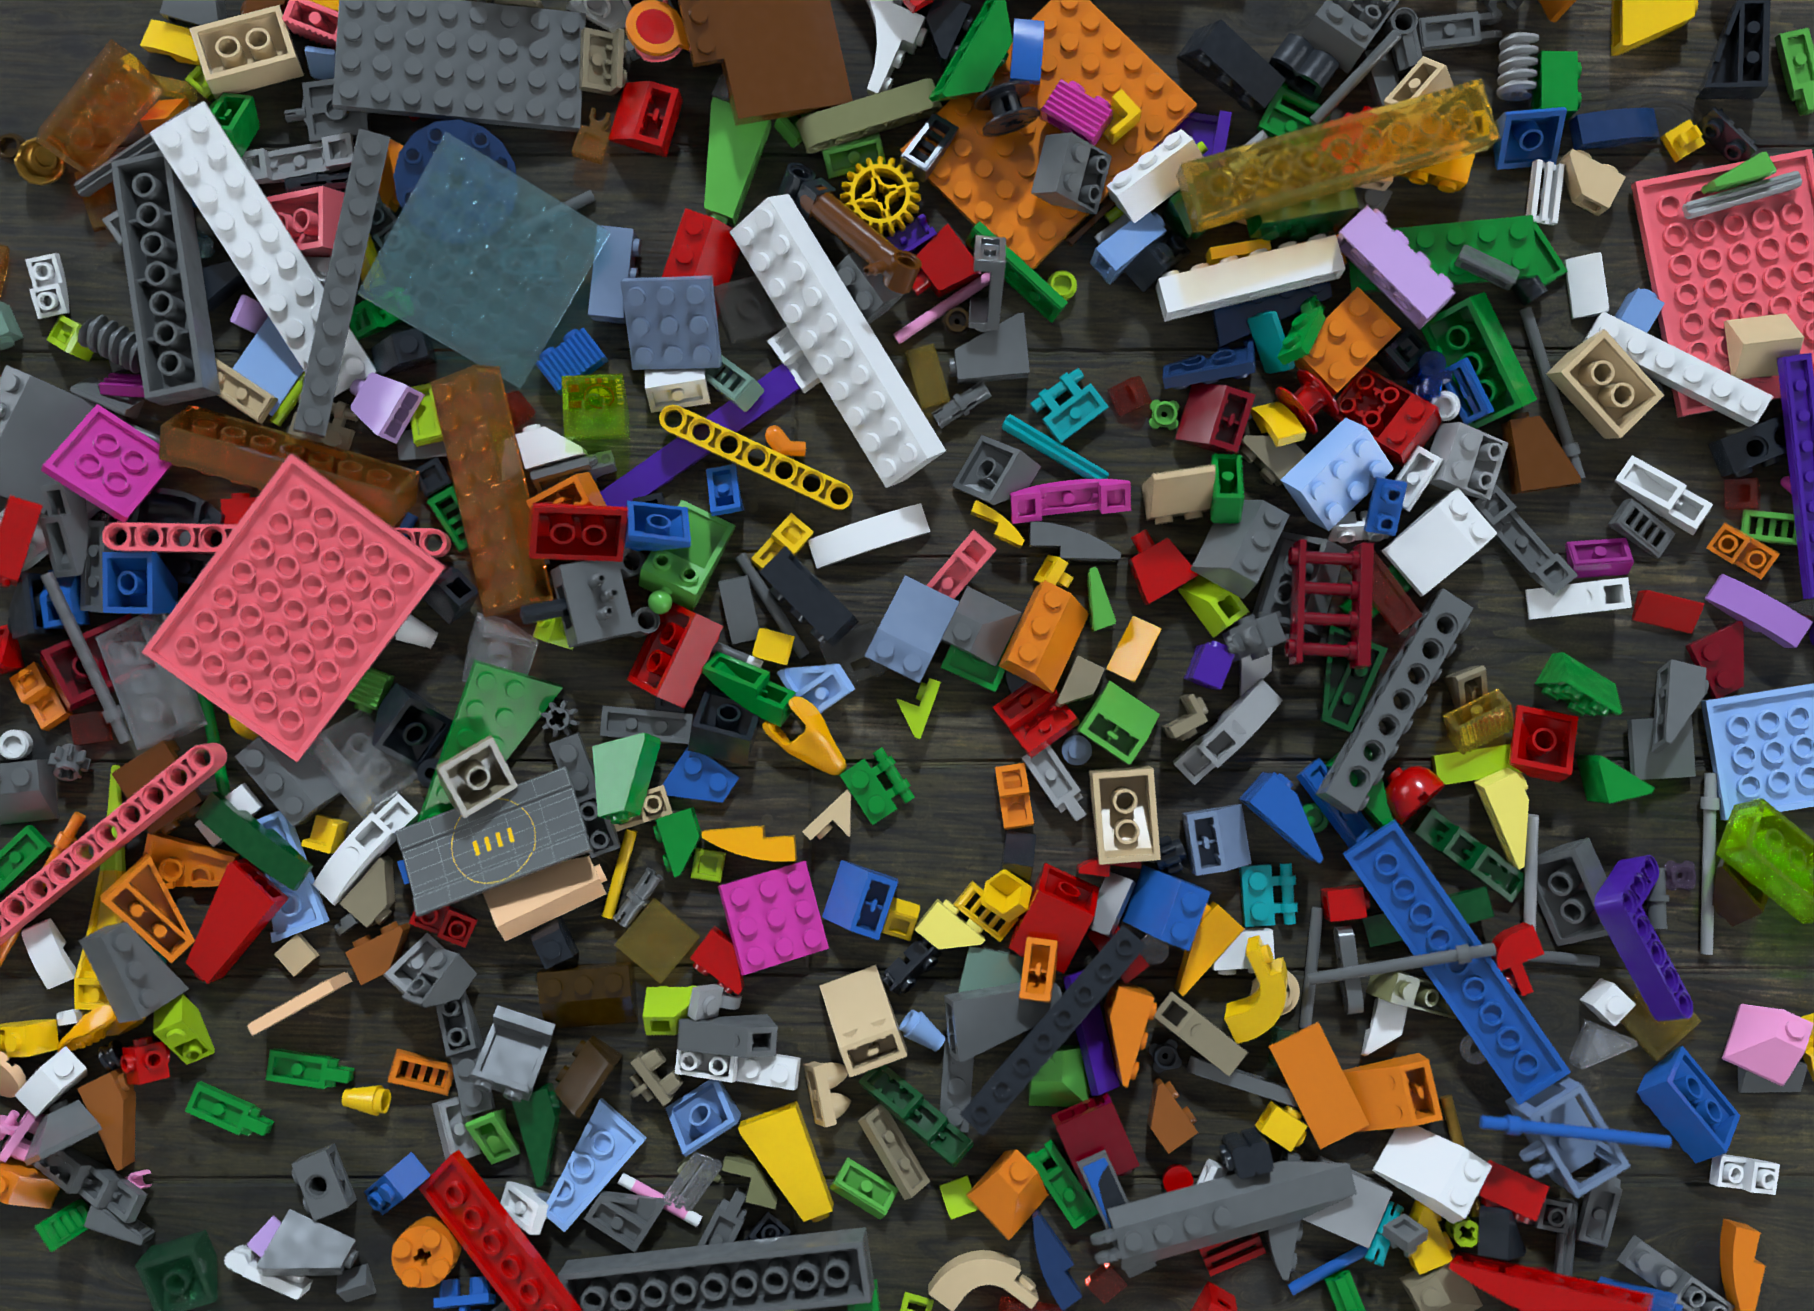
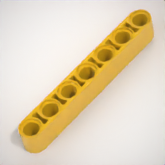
[659,405,853,510]

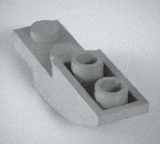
[1173,678,1283,785]

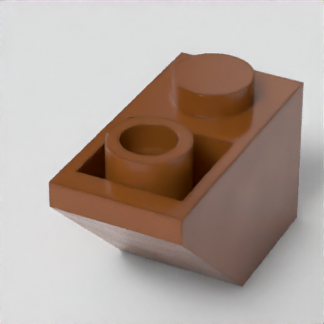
[345,921,411,985]
[1147,1077,1198,1154]

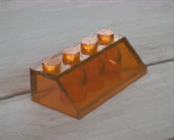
[36,39,164,176]

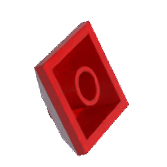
[1509,705,1578,783]

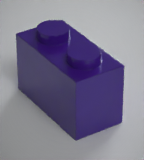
[1184,641,1235,690]

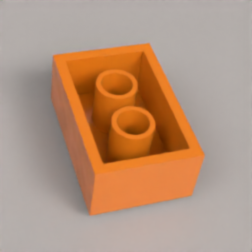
[1294,287,1401,396]

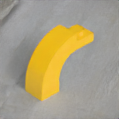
[1224,935,1288,1044]

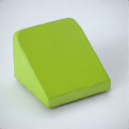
[939,1175,978,1219]

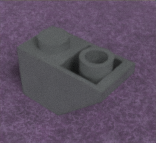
[402,947,477,1008]

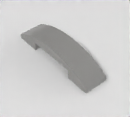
[242,132,354,184]

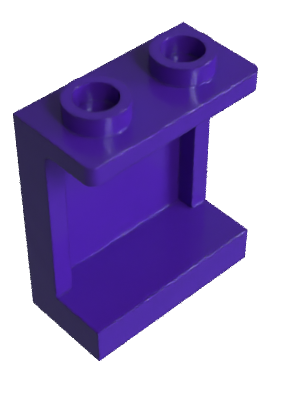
[1152,110,1232,176]

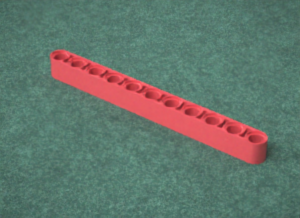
[102,522,451,558]
[0,743,227,945]

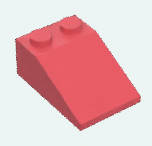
[266,186,345,257]

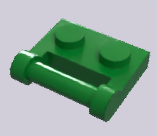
[1256,83,1332,149]

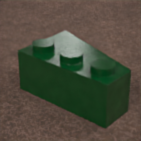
[1320,626,1387,735]

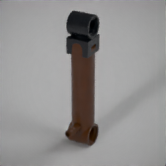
[778,163,922,294]

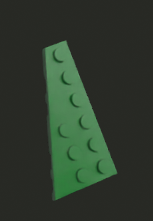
[417,660,563,823]

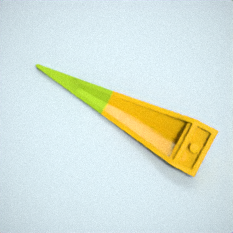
[74,765,126,1010]

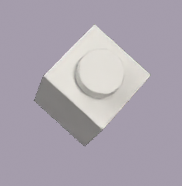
[1580,978,1636,1026]

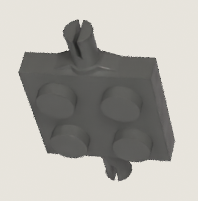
[284,78,372,143]

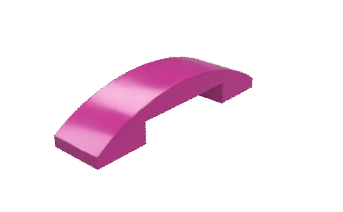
[1010,479,1131,524]

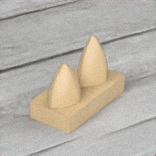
[803,1061,851,1127]

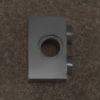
[292,1143,357,1221]

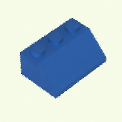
[1637,1046,1741,1163]

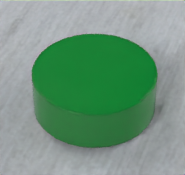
[1302,802,1329,833]

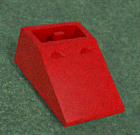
[1328,366,1442,467]

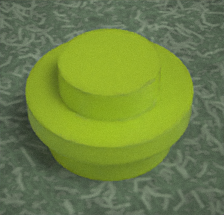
[1047,271,1077,300]

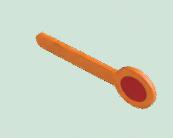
[625,0,689,56]

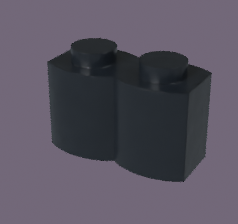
[1269,33,1340,101]

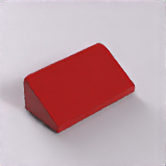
[1632,590,1704,634]

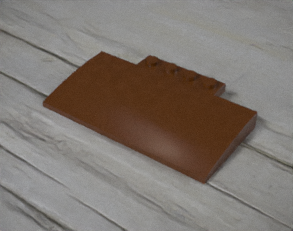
[678,0,853,126]

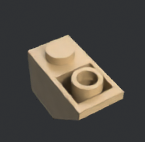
[1559,149,1626,216]

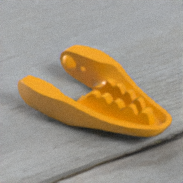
[762,696,847,776]
[57,1005,146,1052]

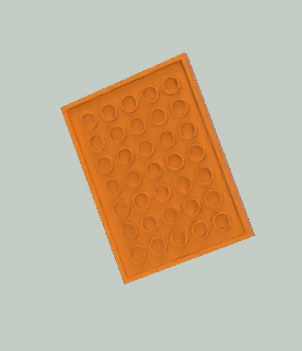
[900,0,1197,270]

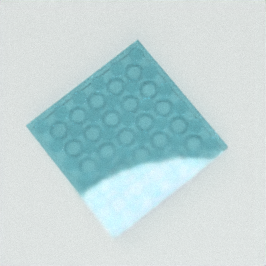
[357,132,611,389]

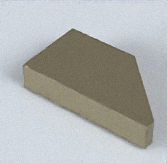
[1055,656,1105,707]

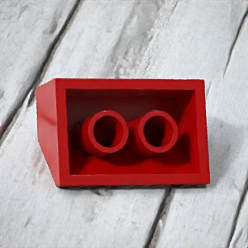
[662,208,741,319]
[527,503,628,562]
[627,602,723,708]

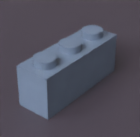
[588,225,642,324]

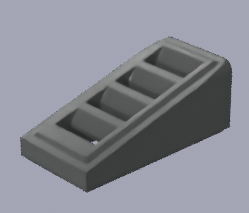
[1607,498,1676,558]
[84,1204,156,1246]

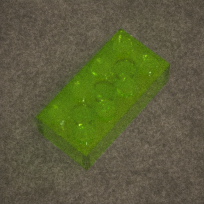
[1716,798,1814,924]

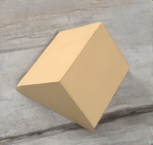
[1724,313,1804,380]

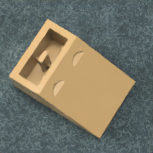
[819,965,907,1077]

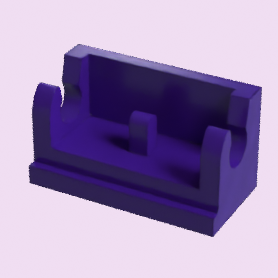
[886,213,937,255]

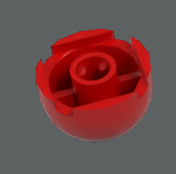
[1385,766,1445,824]

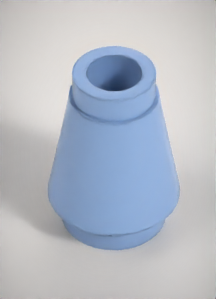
[899,1009,946,1052]

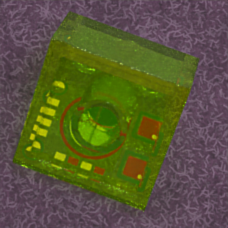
[561,374,630,441]

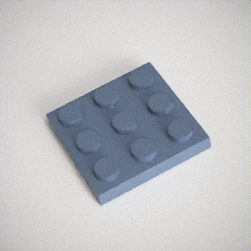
[621,276,722,370]

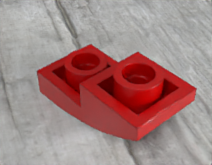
[409,905,478,948]

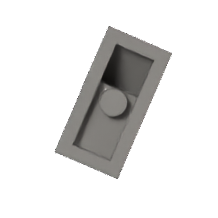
[383,933,445,994]

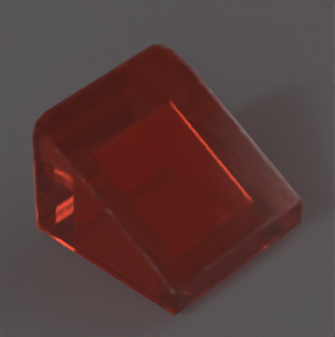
[1108,376,1152,417]
[489,390,536,435]
[1724,478,1760,510]
[1085,1262,1128,1305]

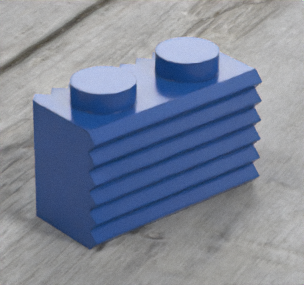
[535,328,609,396]

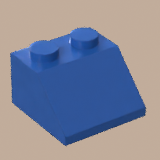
[102,552,178,614]

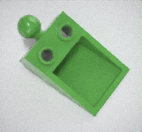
[639,500,735,614]

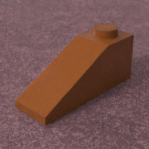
[77,1068,136,1171]

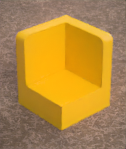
[1103,89,1141,145]
[301,814,349,854]
[981,869,1032,923]

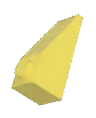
[1474,768,1529,869]

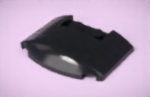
[110,488,225,584]

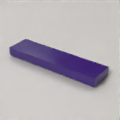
[1063,969,1120,1096]

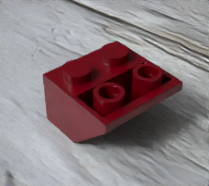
[1174,383,1255,454]

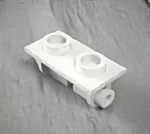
[1328,511,1389,543]

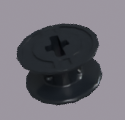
[973,80,1040,137]

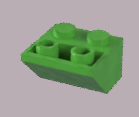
[1076,681,1160,765]

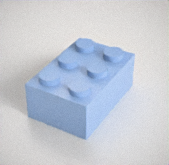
[1280,418,1394,531]

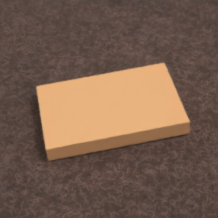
[247,972,352,1036]

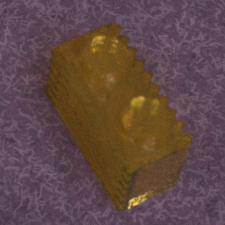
[1443,688,1514,754]

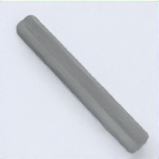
[1682,171,1802,219]

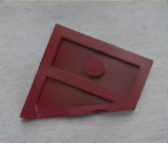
[1685,620,1744,699]

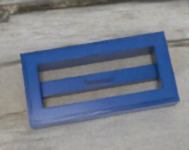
[1438,357,1494,425]

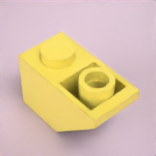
[915,899,985,949]

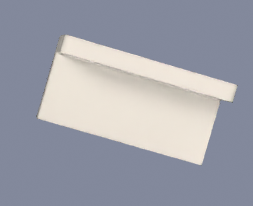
[645,368,710,413]

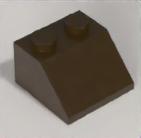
[554,1035,623,1118]

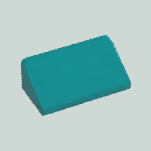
[1247,310,1295,373]

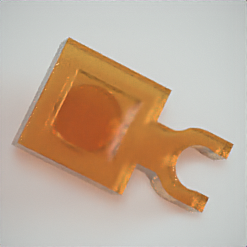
[572,108,611,165]

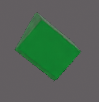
[1577,755,1655,804]

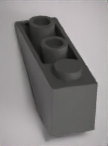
[677,1014,778,1058]

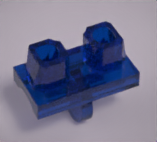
[1407,351,1453,402]

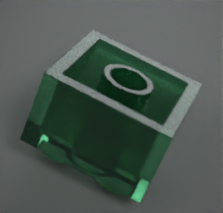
[135,1230,218,1311]

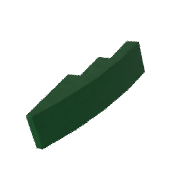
[195,791,313,891]
[1409,805,1525,903]
[1362,886,1494,947]
[859,1065,974,1168]

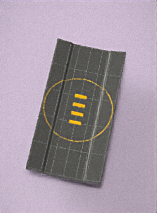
[395,766,592,917]

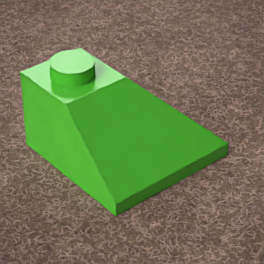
[1028,1045,1090,1107]

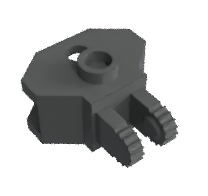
[1222,611,1290,662]

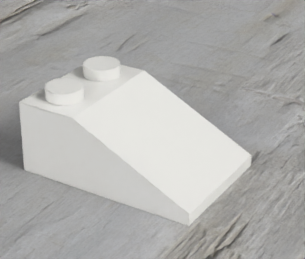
[1382,487,1497,597]
[1372,1126,1492,1224]

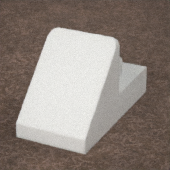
[501,1181,551,1235]

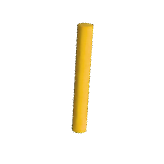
[602,829,638,919]

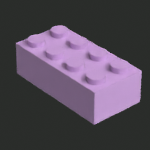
[1337,206,1455,330]

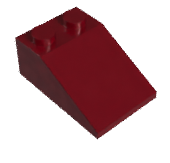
[40,614,158,712]

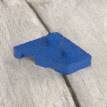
[662,745,740,803]

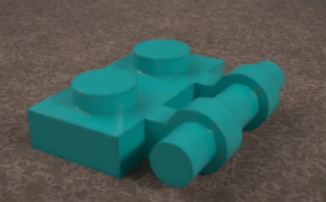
[1030,368,1109,444]
[1239,863,1298,927]

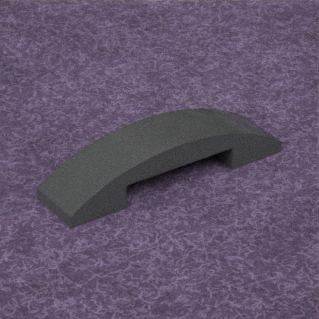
[1473,484,1578,595]

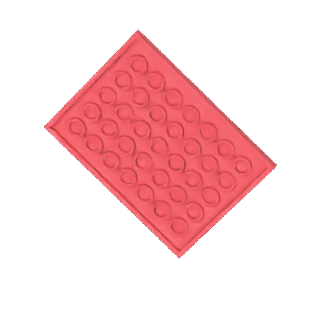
[1631,149,1814,418]
[142,454,446,762]

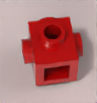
[121,1036,170,1085]

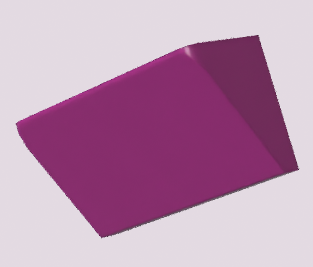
[1566,538,1634,578]

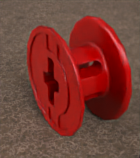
[1275,368,1339,435]

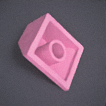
[1722,1004,1814,1086]

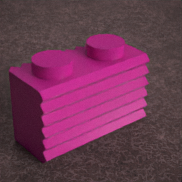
[1041,79,1113,146]

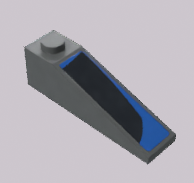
[1077,1150,1157,1278]

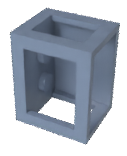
[1505,1076,1630,1198]

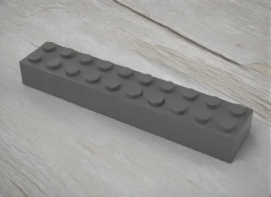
[558,1227,875,1311]

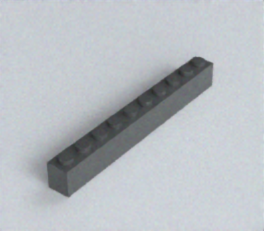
[293,128,390,438]

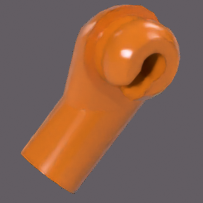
[765,425,806,457]

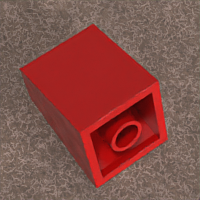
[1009,863,1099,973]

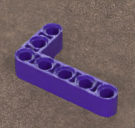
[1594,855,1693,1022]

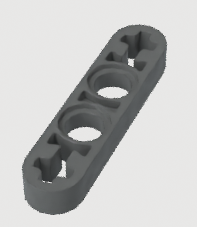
[1186,1055,1298,1107]

